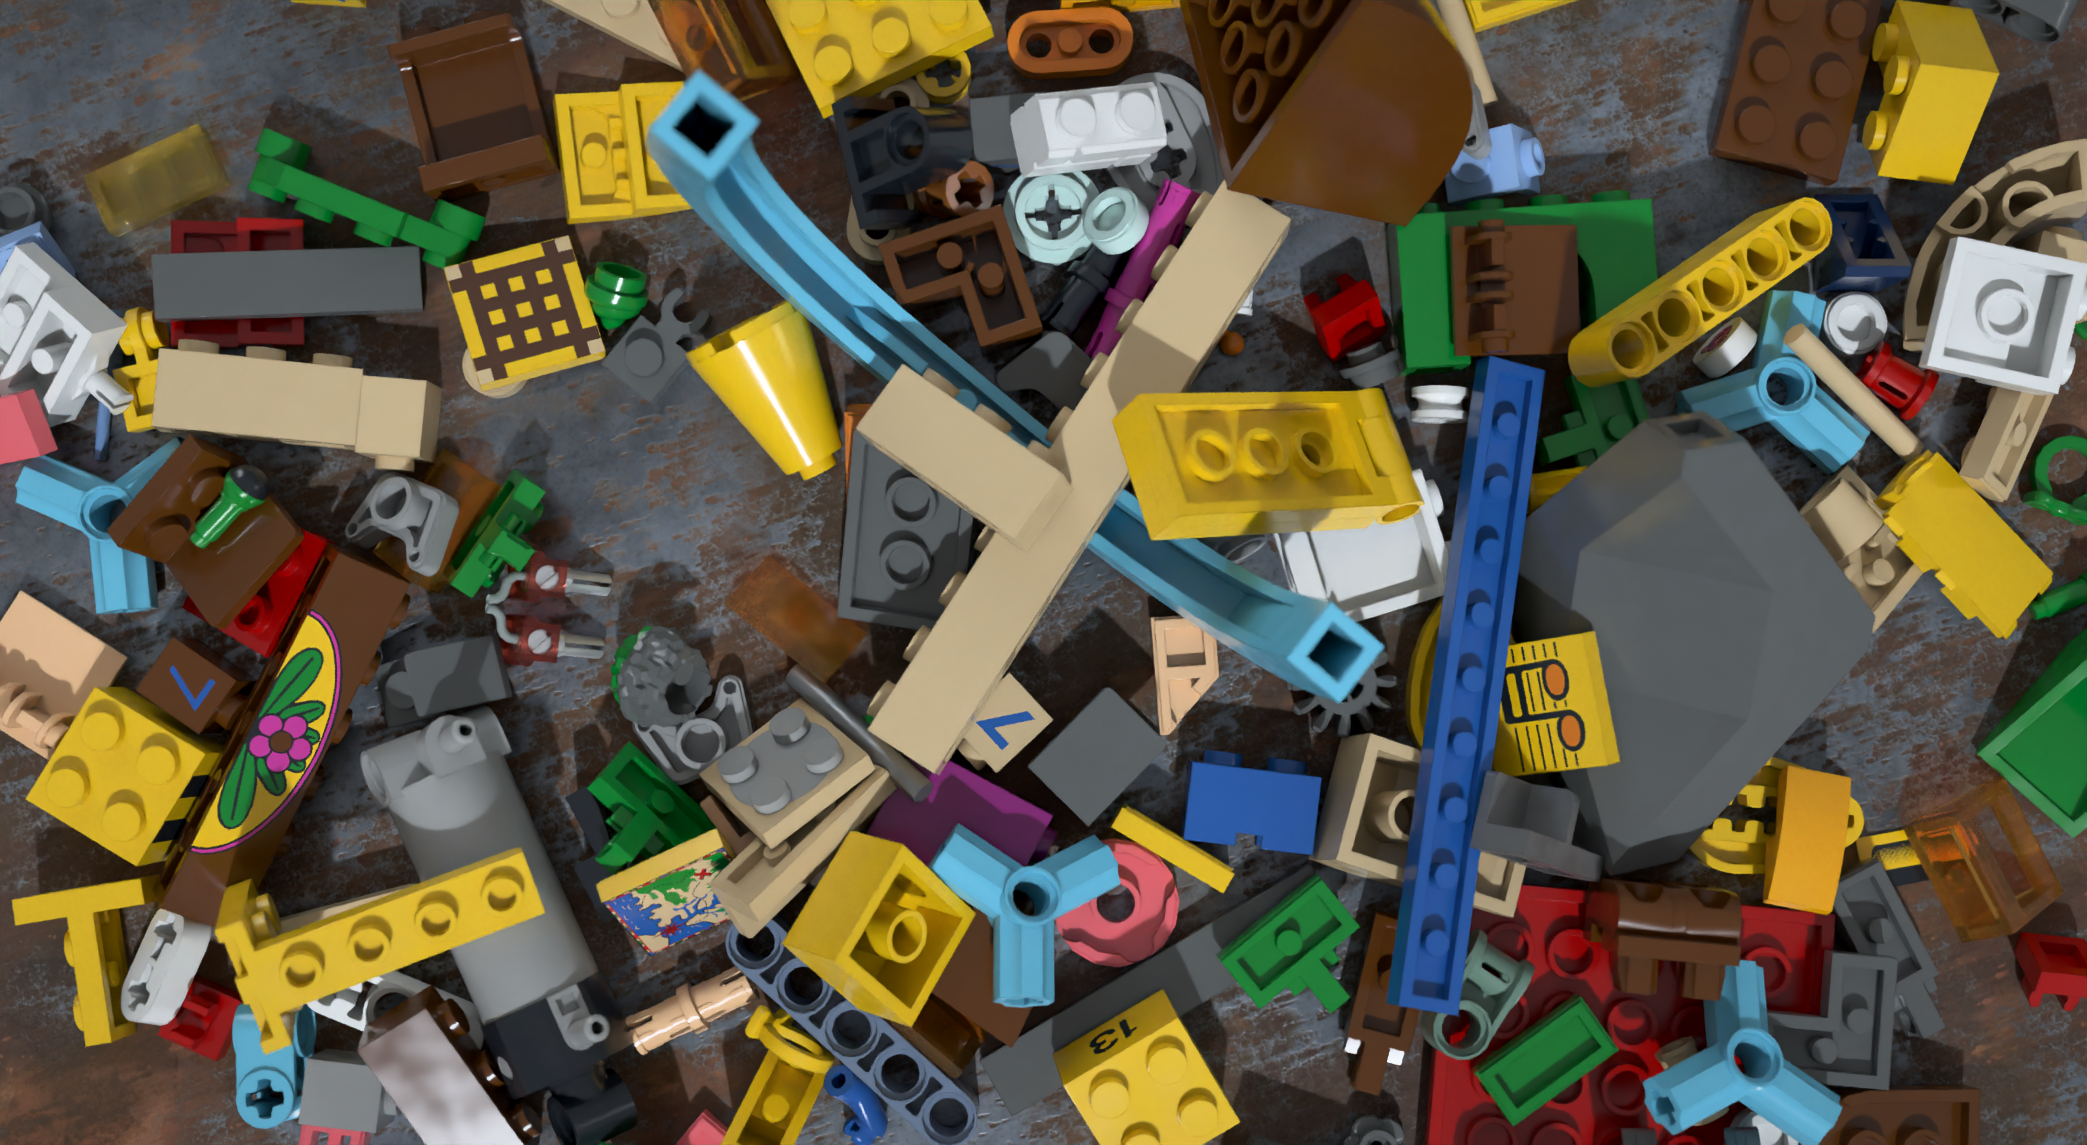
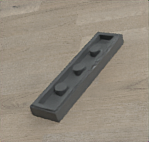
[151,246,423,322]

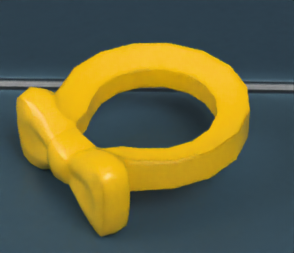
[745,1005,835,1074]

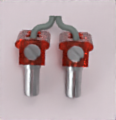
[485,551,612,667]

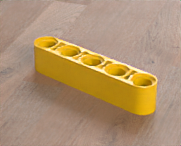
[1568,197,1832,387]

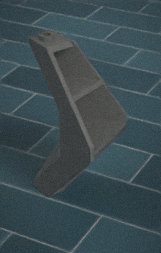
[1512,411,1876,876]

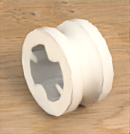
[1411,385,1469,424]

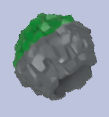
[610,625,713,728]

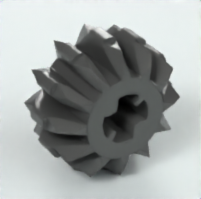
[1285,650,1396,737]

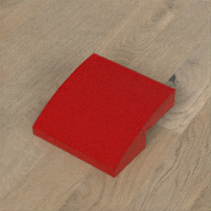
[171,217,305,350]

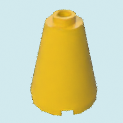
[685,300,843,480]

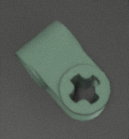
[1421,928,1535,1060]

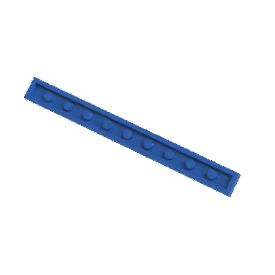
[1386,355,1546,1016]

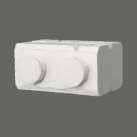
[1010,82,1167,178]

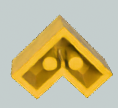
[1862,0,2000,185]

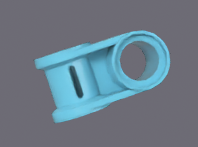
[232,1002,317,1129]

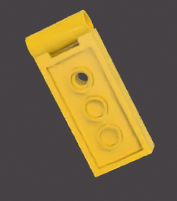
[1112,388,1425,540]

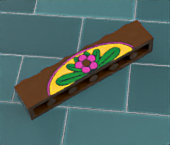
[153,542,410,927]

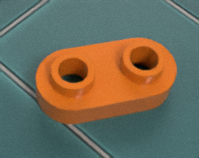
[1007,7,1133,80]

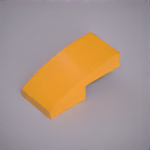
[1763,765,1851,915]

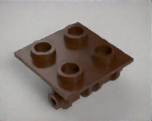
[1450,219,1580,356]

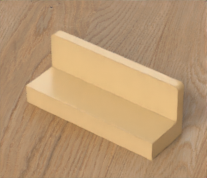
[709,764,897,938]

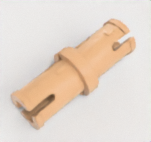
[626,966,760,1055]

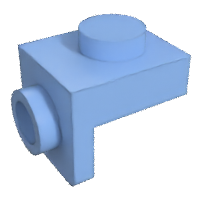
[1445,124,1545,206]

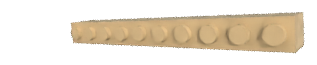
[867,179,1291,775]

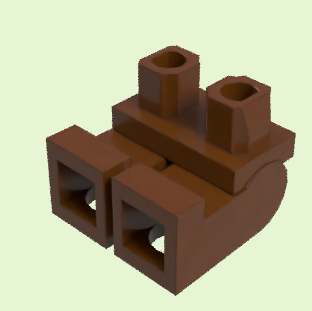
[1583,875,1742,1001]

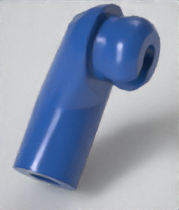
[824,1065,888,1145]

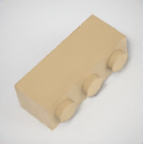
[152,339,366,450]
[856,364,1073,553]

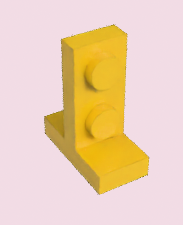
[12,874,160,1047]

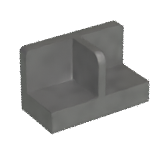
[1470,771,1605,883]

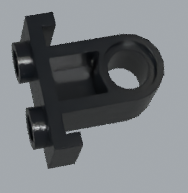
[831,96,973,230]

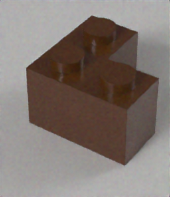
[878,204,1042,358]

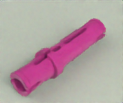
[1085,177,1201,358]

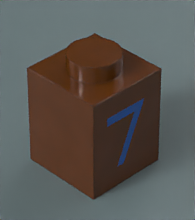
[136,637,257,734]

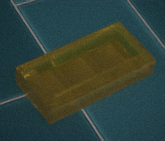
[83,124,232,237]

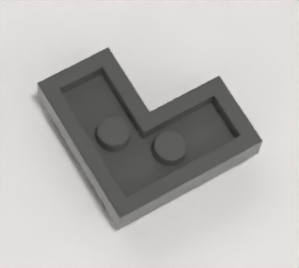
[1767,949,1898,1090]

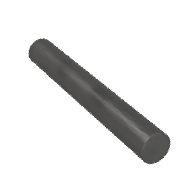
[786,663,933,803]

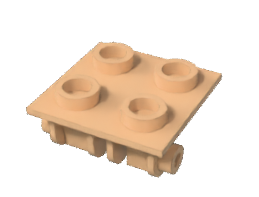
[0,590,129,760]

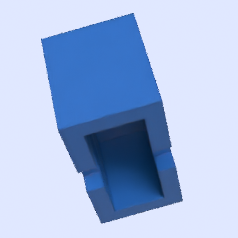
[1180,749,1322,855]

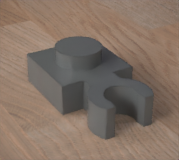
[601,288,713,406]

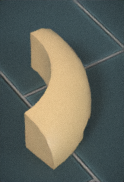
[1902,138,2087,353]

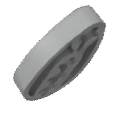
[1102,73,1225,247]

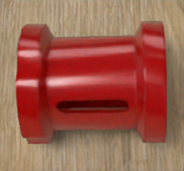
[1854,340,1940,421]

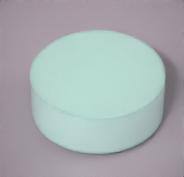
[1083,187,1149,255]

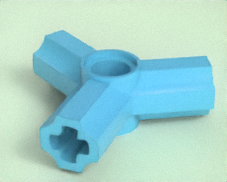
[1675,290,1870,475]
[15,436,185,614]
[928,823,1121,1008]
[1643,960,1843,1145]

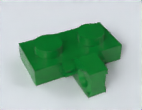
[1535,375,1650,467]
[442,468,546,598]
[586,741,717,875]
[1216,873,1360,1014]

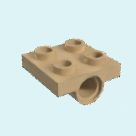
[1799,465,1923,633]

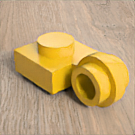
[112,307,170,433]

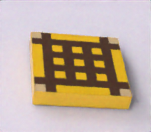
[444,235,606,392]

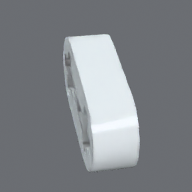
[120,908,211,1026]

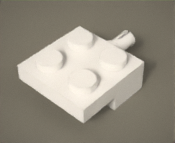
[0,242,134,427]

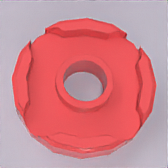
[1055,838,1179,967]

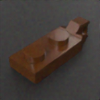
[1343,909,1420,1096]

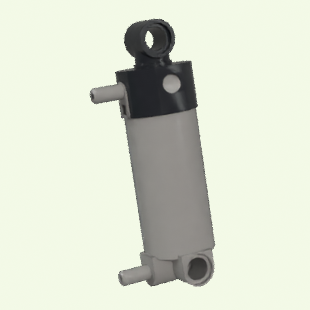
[360,705,638,1145]

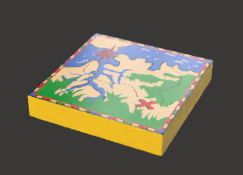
[596,829,737,956]

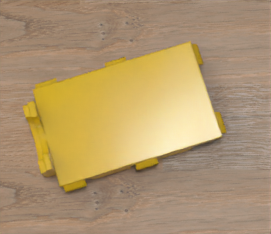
[1873,449,2054,640]

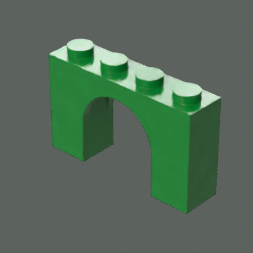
[1386,190,1658,376]

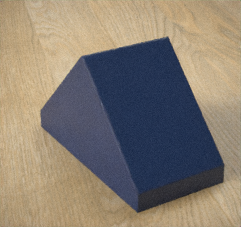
[1813,194,1912,293]

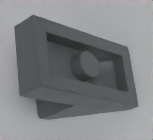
[376,634,513,728]

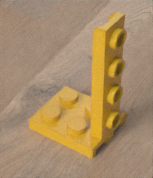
[214,847,545,1055]

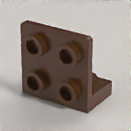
[106,434,304,630]

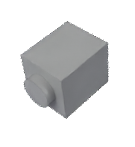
[298,1048,402,1133]

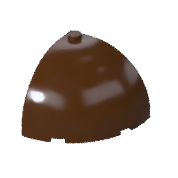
[1179,0,1473,227]

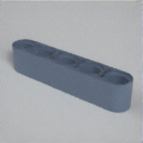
[725,913,979,1145]

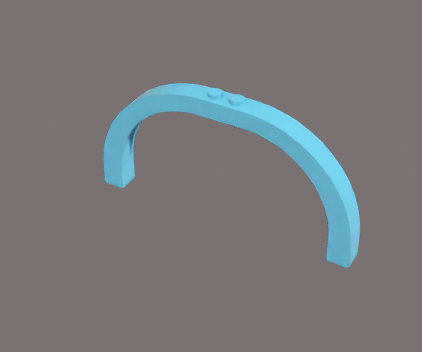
[646,70,1384,703]

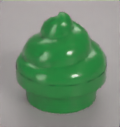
[584,262,649,330]

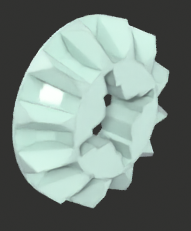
[1003,171,1099,266]

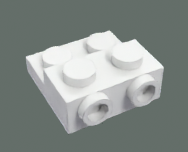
[1919,236,2087,396]

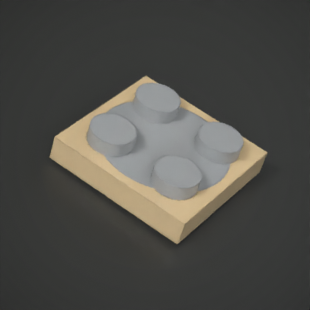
[699,698,876,850]

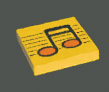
[1493,631,1620,777]

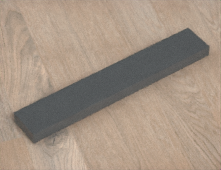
[979,862,1315,1116]

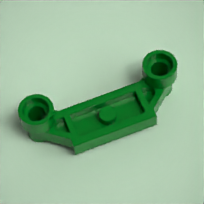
[247,127,487,269]

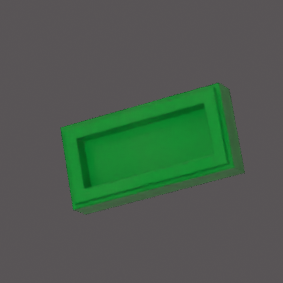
[1471,994,1619,1126]

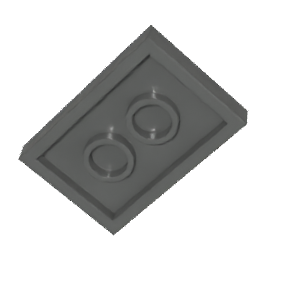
[837,429,978,630]

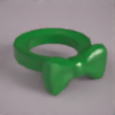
[2023,435,2087,526]

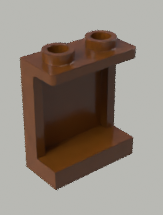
[387,10,561,203]

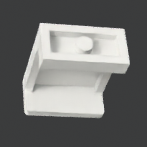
[1272,468,1451,622]

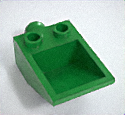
[1976,627,2087,839]

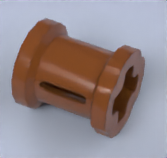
[913,161,994,219]

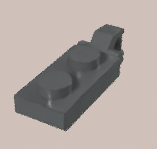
[1831,858,1946,1039]

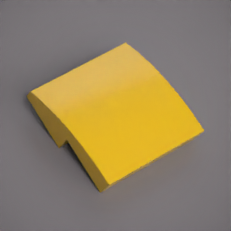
[553,81,692,224]

